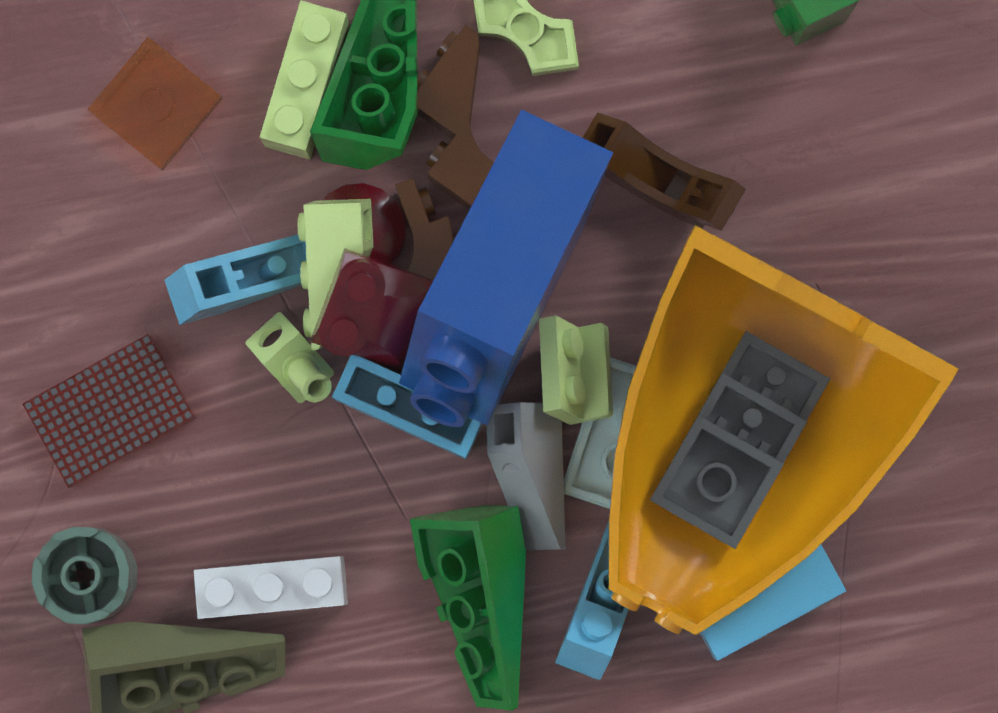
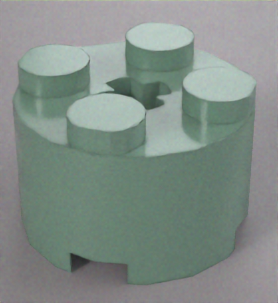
[32,527,138,624]

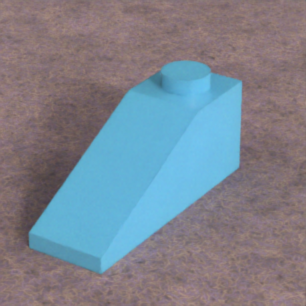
[164,235,307,325]

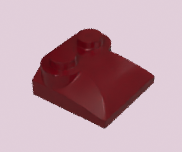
[311,248,433,372]

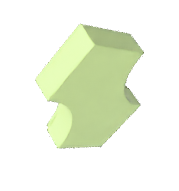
[473,0,579,76]

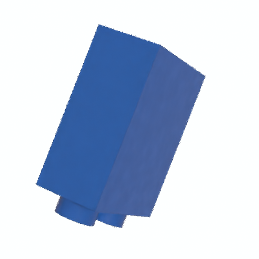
[399,109,613,427]

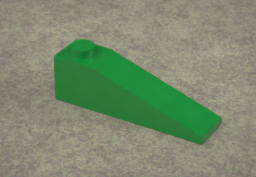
[310,0,417,170]
[410,505,526,711]

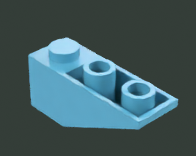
[555,521,629,680]

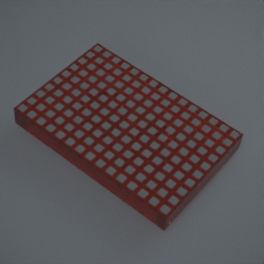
[22,334,196,488]

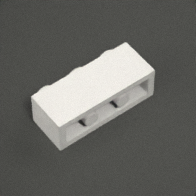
[194,556,348,619]

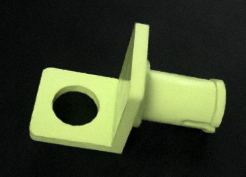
[245,312,334,403]

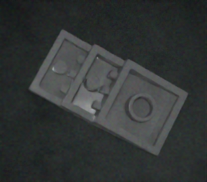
[650,331,830,549]

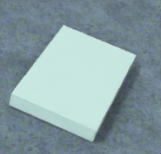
[564,358,636,509]

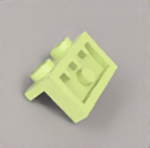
[539,315,613,425]

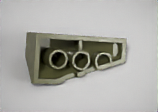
[82,622,285,713]

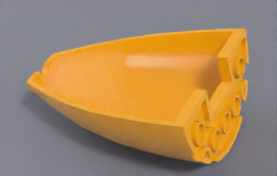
[609,225,958,635]

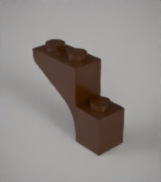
[417,25,494,210]

